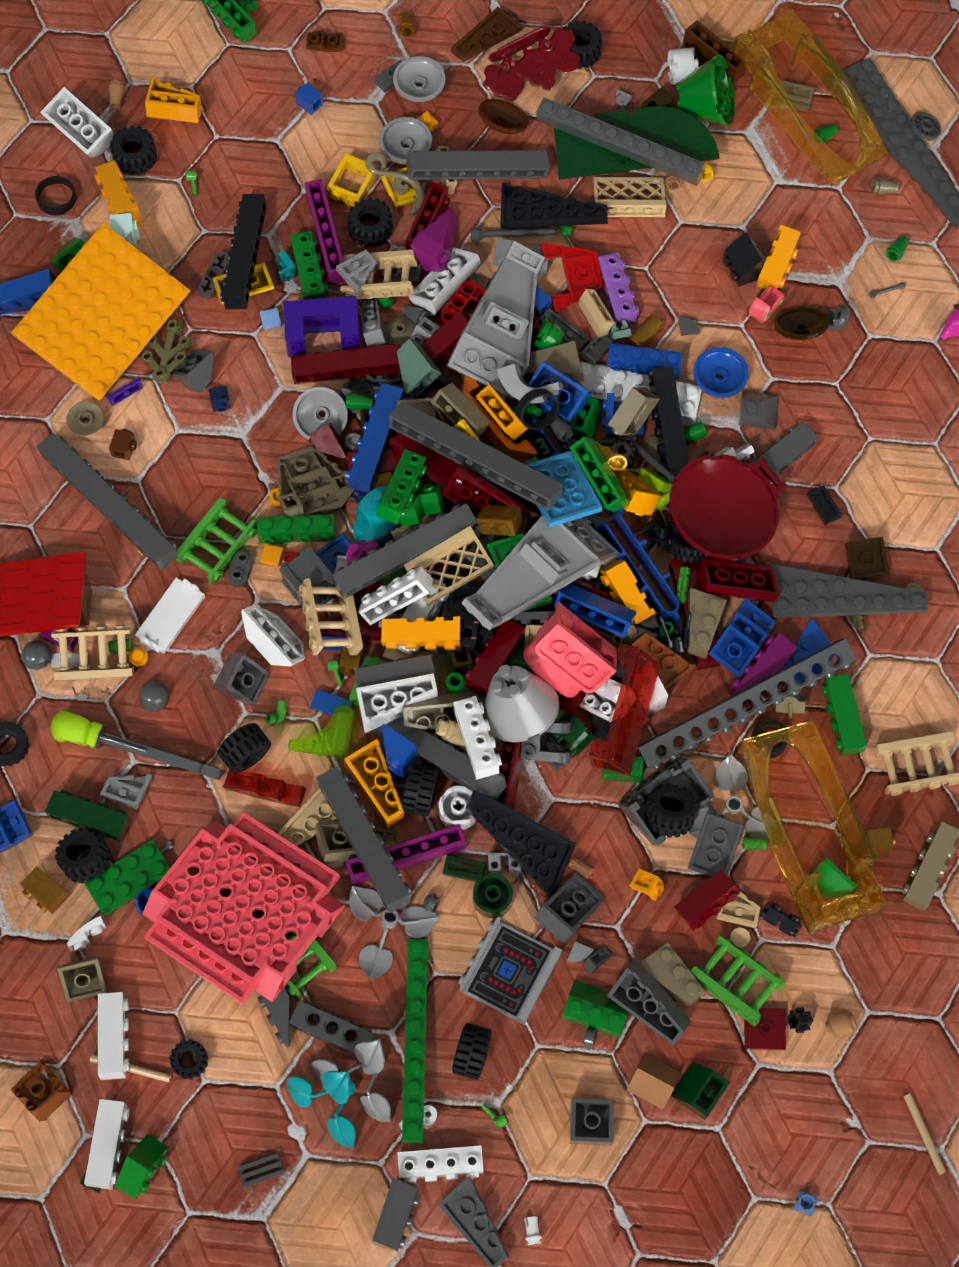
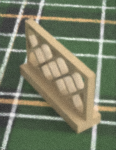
[593,177,666,217]
[404,526,495,606]

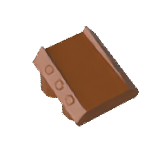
[11,1061,70,1122]

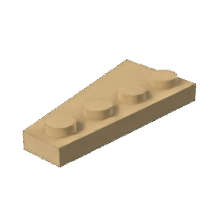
[277,788,337,847]

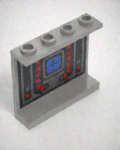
[458,917,562,1026]

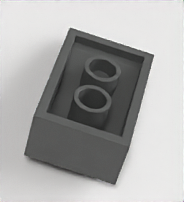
[534,872,606,944]

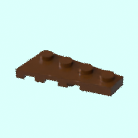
[451,7,523,62]

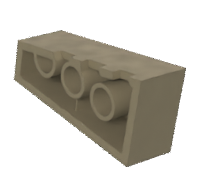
[902,822,959,911]

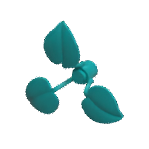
[286,1071,356,1148]

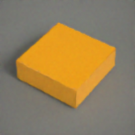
[260,544,284,567]

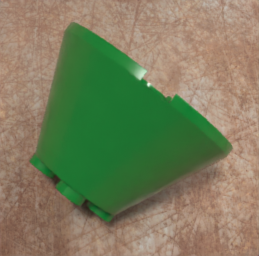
[676,55,735,126]

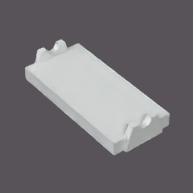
[135,578,205,654]

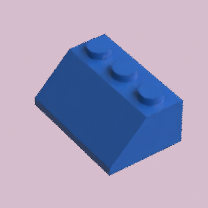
[528,361,593,423]
[381,724,417,781]

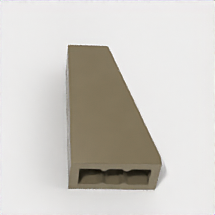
[523,341,585,382]

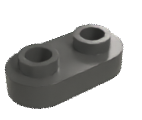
[228,550,253,587]

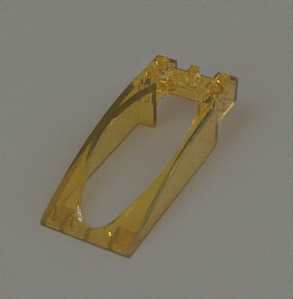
[732,7,888,187]
[741,720,887,935]

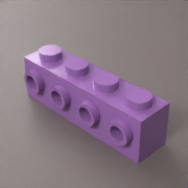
[598,252,639,327]

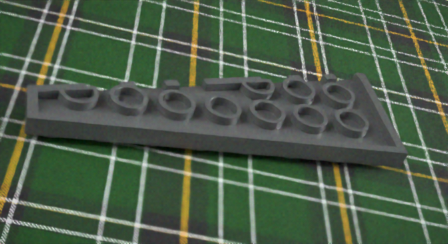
[770,564,928,618]

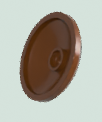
[478,99,529,134]

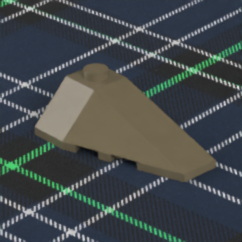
[403,690,481,730]
[316,821,401,868]

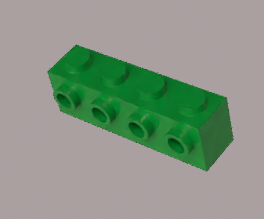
[201,0,257,44]
[290,231,328,300]
[569,436,630,512]
[376,449,427,525]
[258,515,335,544]
[821,674,867,756]

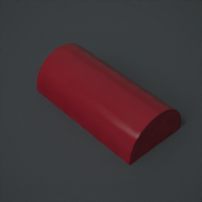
[442,464,525,516]
[697,557,780,602]

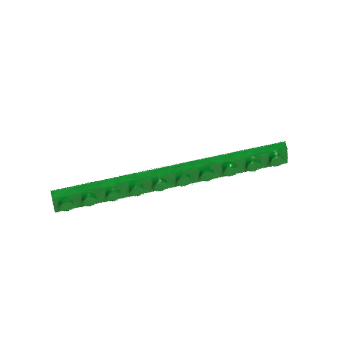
[402,939,428,1143]

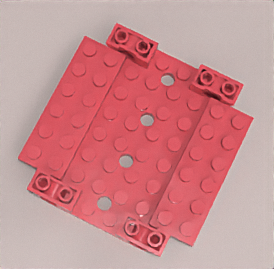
[142,812,345,1005]

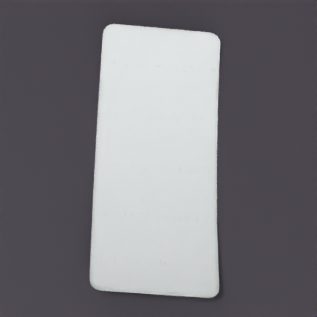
[51,653,88,668]

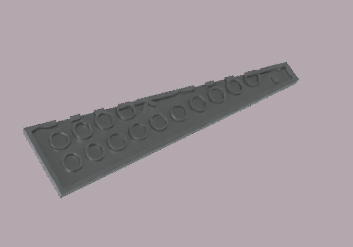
[824,58,959,229]

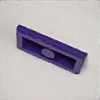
[105,377,143,406]

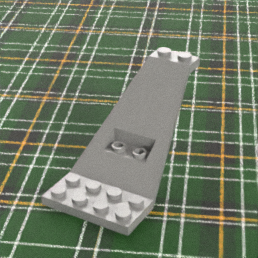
[446,241,545,399]
[462,516,619,630]

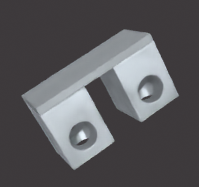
[488,853,521,874]

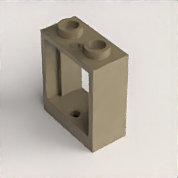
[608,387,660,436]

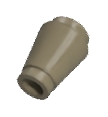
[871,177,899,195]

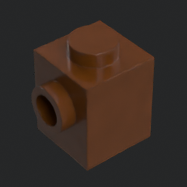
[109,429,137,460]

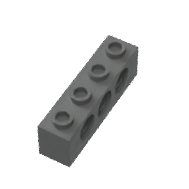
[289,1000,375,1056]

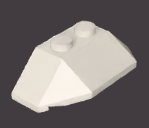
[241,604,305,666]

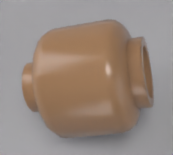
[825,1009,857,1039]

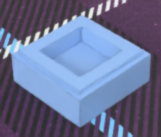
[260,308,281,330]

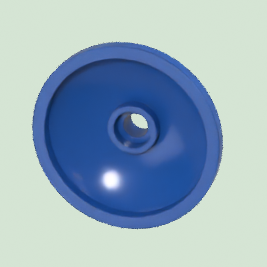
[693,347,749,398]

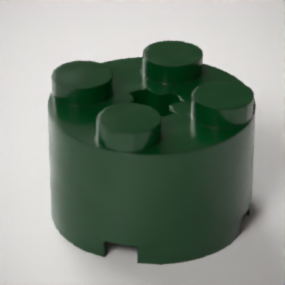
[550,712,595,758]
[473,873,513,918]

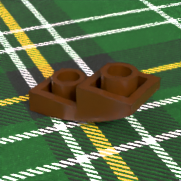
[306,31,344,52]

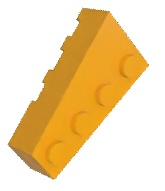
[94,160,142,227]
[381,616,461,650]
[344,739,404,829]

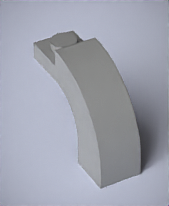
[497,364,564,404]

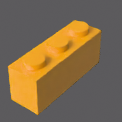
[475,384,528,441]

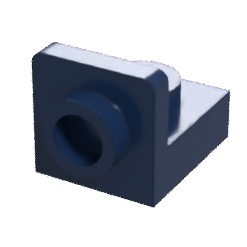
[208,386,231,412]

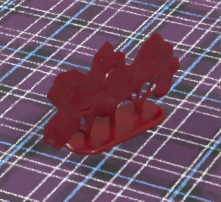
[482,26,581,101]

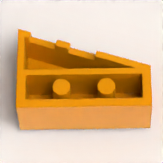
[145,76,202,123]
[757,225,801,290]
[612,469,661,516]
[600,559,656,624]

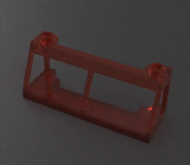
[589,643,661,777]

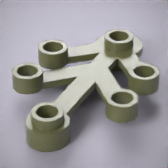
[142,319,192,384]

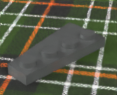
[438,1176,510,1267]

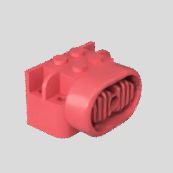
[523,602,617,698]

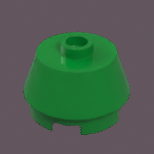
[531,318,564,351]

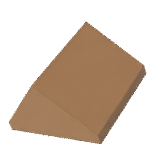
[627,1053,681,1110]

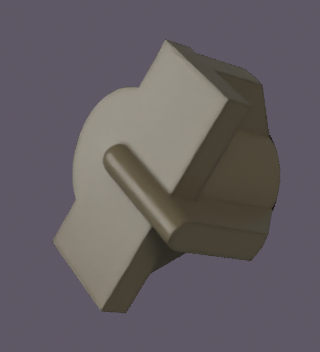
[776,693,806,718]

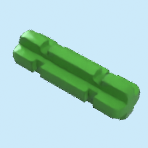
[676,567,691,604]

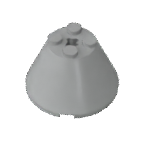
[482,665,559,742]

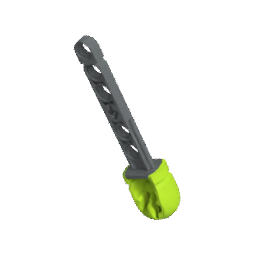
[50,709,223,780]

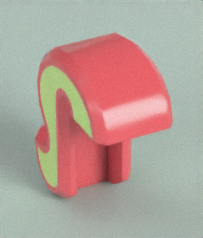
[749,286,785,323]

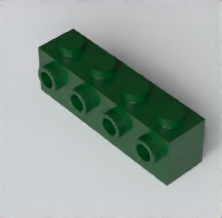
[45,790,131,842]

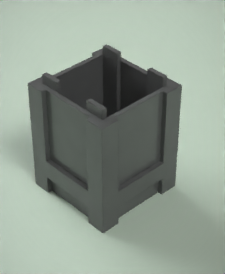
[279,547,337,607]

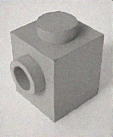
[410,317,439,346]

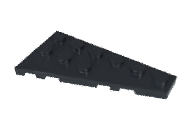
[500,183,608,229]
[465,790,576,898]

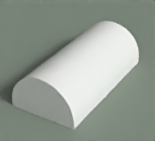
[40,87,114,158]
[408,247,481,316]

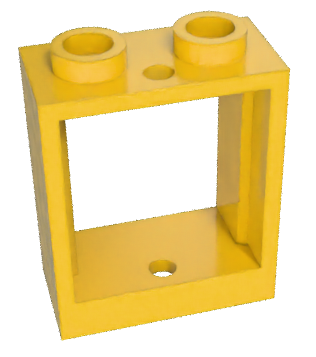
[327,153,378,207]

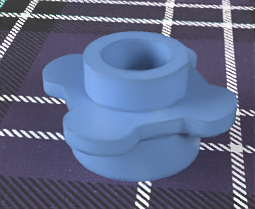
[794,1191,818,1216]

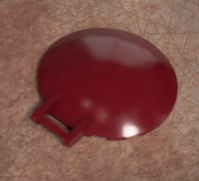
[669,454,787,560]

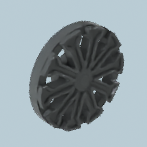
[910,112,941,141]

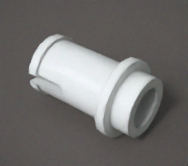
[524,1216,542,1245]

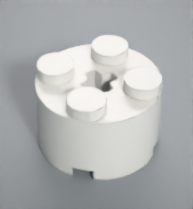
[667,48,698,85]
[439,786,476,830]

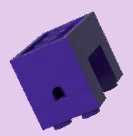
[283,296,360,358]

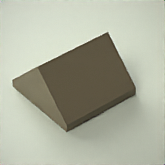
[57,957,107,1002]

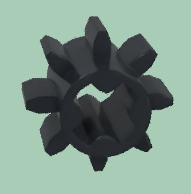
[787,1007,813,1033]

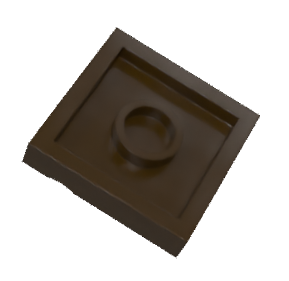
[844,537,890,579]

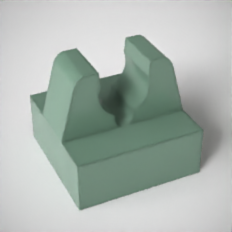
[609,320,631,339]

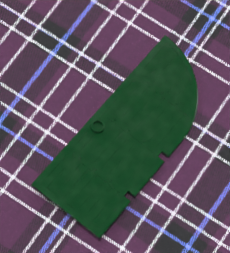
[554,106,720,180]

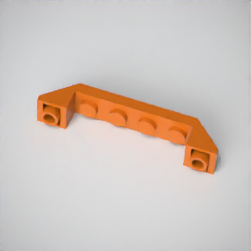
[461,375,538,463]

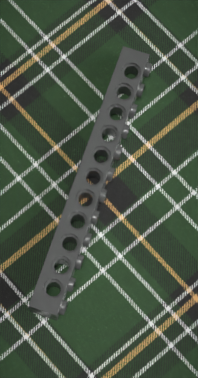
[636,638,856,770]

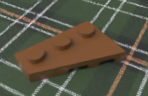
[630,632,695,690]

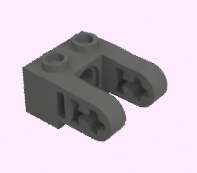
[521,720,571,763]

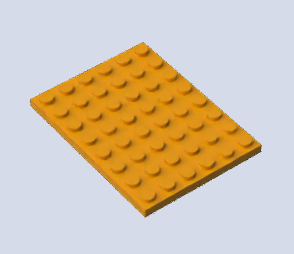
[11,223,191,402]

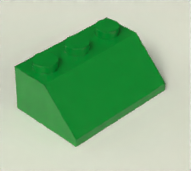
[561,980,628,1039]

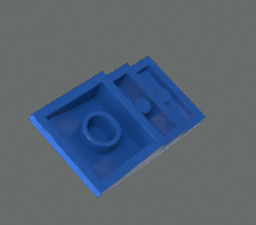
[708,599,776,678]
[0,800,33,854]

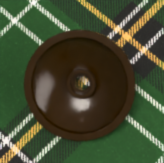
[774,307,829,341]

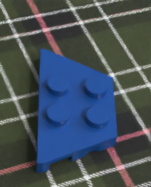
[781,619,835,685]

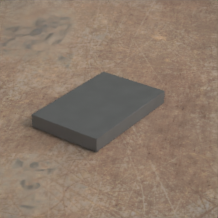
[687,812,744,877]

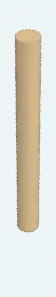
[90,1054,171,1082]
[903,1093,946,1175]

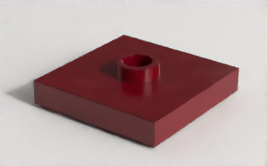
[744,1008,786,1051]

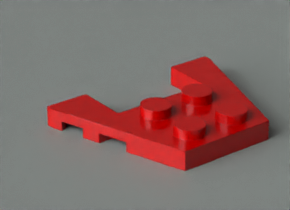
[540,243,604,313]

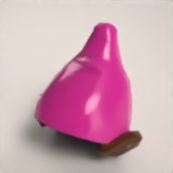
[940,304,959,340]

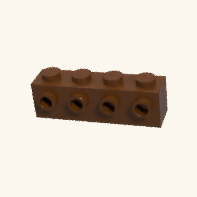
[683,20,748,84]

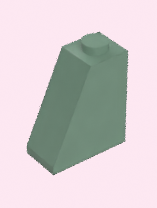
[397,339,441,399]

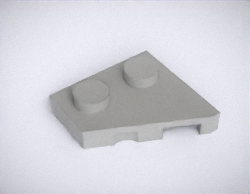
[336,250,376,294]
[100,774,153,810]

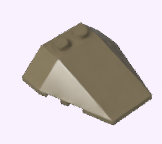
[278,446,355,516]

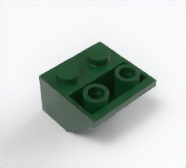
[670,1062,730,1120]

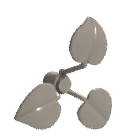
[689,755,781,839]
[349,886,439,979]
[311,1039,392,1122]

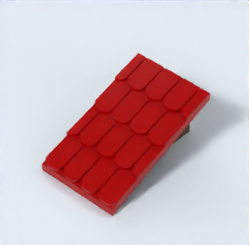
[0,552,92,637]

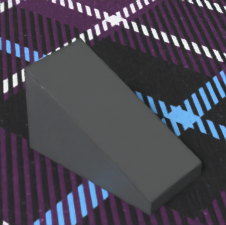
[582,946,612,974]

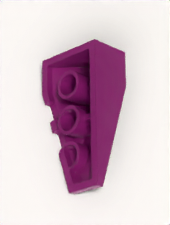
[410,207,458,272]

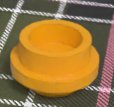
[129,648,148,667]

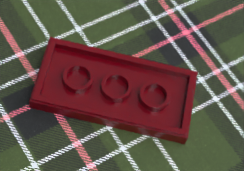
[389,432,460,491]

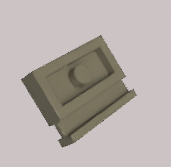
[774,80,814,112]

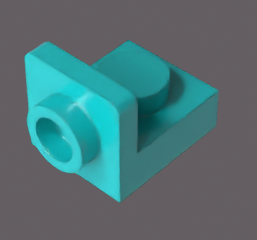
[277,250,297,283]

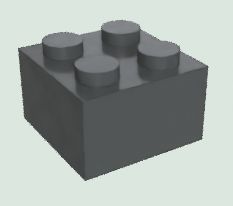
[569,1098,614,1146]

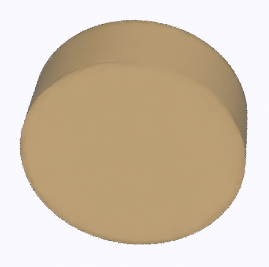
[729,928,750,949]

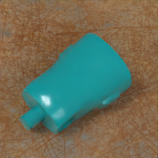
[353,486,401,548]

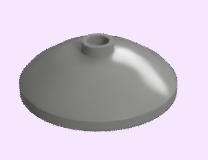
[393,56,445,102]
[379,117,432,164]
[293,387,348,440]

